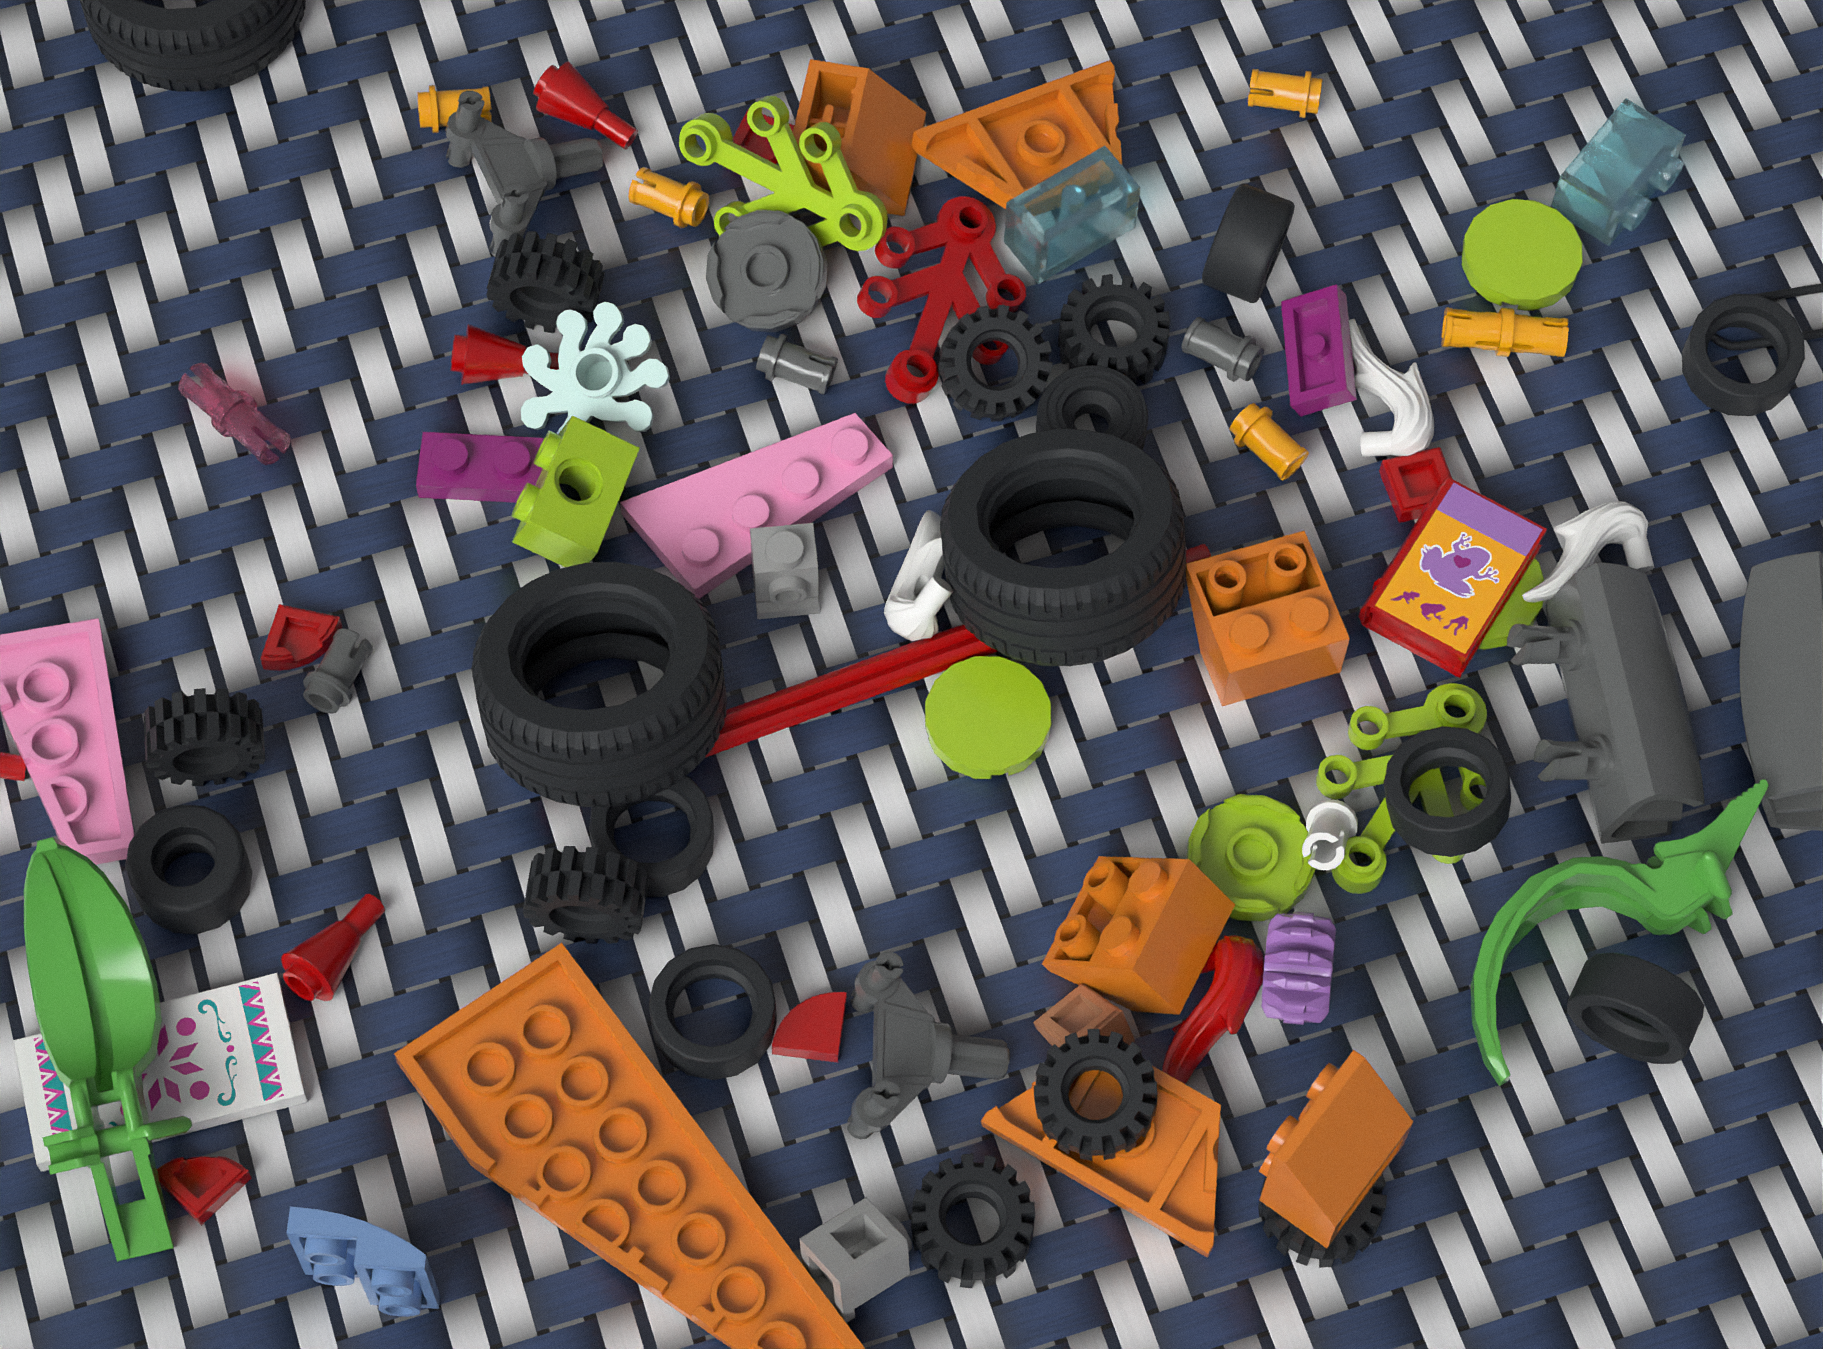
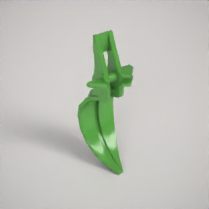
[1471,779,1769,1086]
[24,837,192,1262]

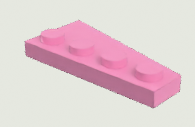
[620,413,893,599]
[0,618,135,865]

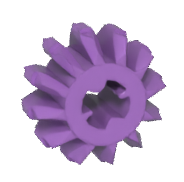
[1261,911,1336,1025]

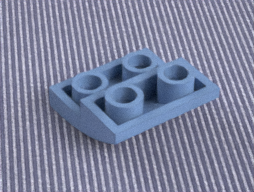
[286,1207,440,1317]

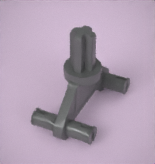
[445,91,603,257]
[847,952,1010,1139]

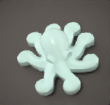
[521,302,670,434]

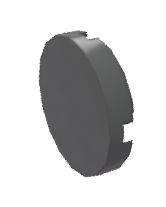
[706,210,828,332]

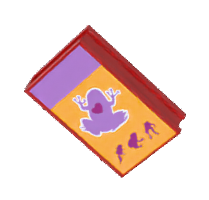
[1359,478,1547,678]

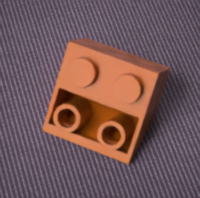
[793,59,926,216]
[1186,530,1350,706]
[1042,856,1235,1015]
[1259,1050,1413,1248]

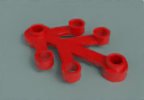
[857,196,1026,404]

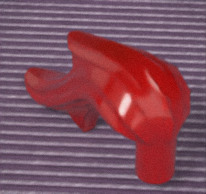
[1162,935,1265,1085]

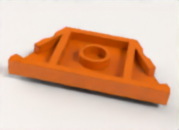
[911,60,1122,216]
[981,1066,1221,1258]

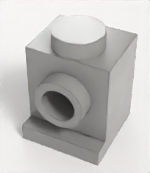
[750,523,820,619]
[799,1197,912,1323]

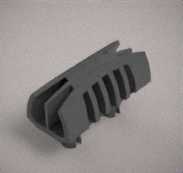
[1739,551,1823,831]
[1507,562,1705,844]

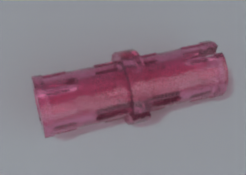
[178,363,291,465]

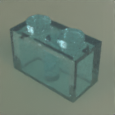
[1551,98,1686,246]
[1004,146,1141,284]

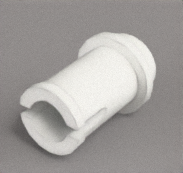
[1302,799,1358,870]

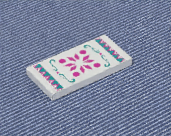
[13,973,308,1172]

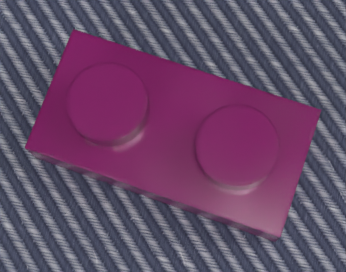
[1281,284,1357,417]
[416,432,544,503]

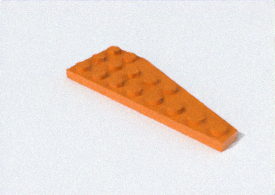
[394,943,865,1349]

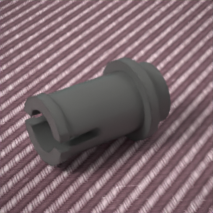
[1182,316,1264,382]
[756,334,838,395]
[303,628,373,714]

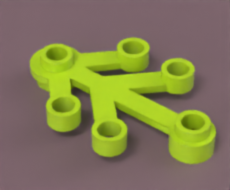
[679,96,888,251]
[1316,683,1487,894]

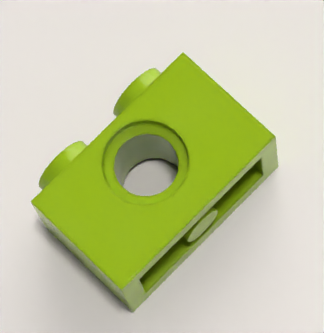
[511,415,640,567]

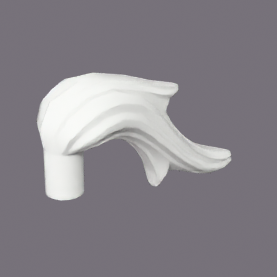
[1349,319,1434,457]
[1522,501,1654,602]
[884,510,953,641]

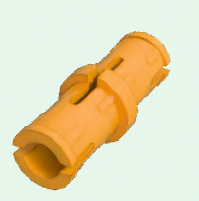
[1441,307,1569,357]

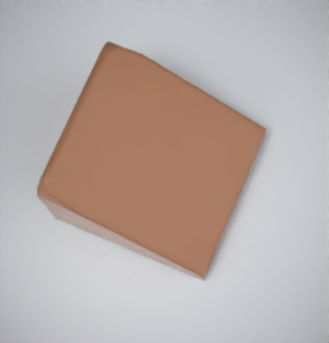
[1033,984,1135,1047]

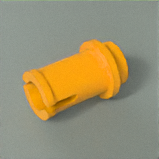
[1248,69,1323,118]
[417,85,492,133]
[628,167,709,228]
[1229,403,1309,481]

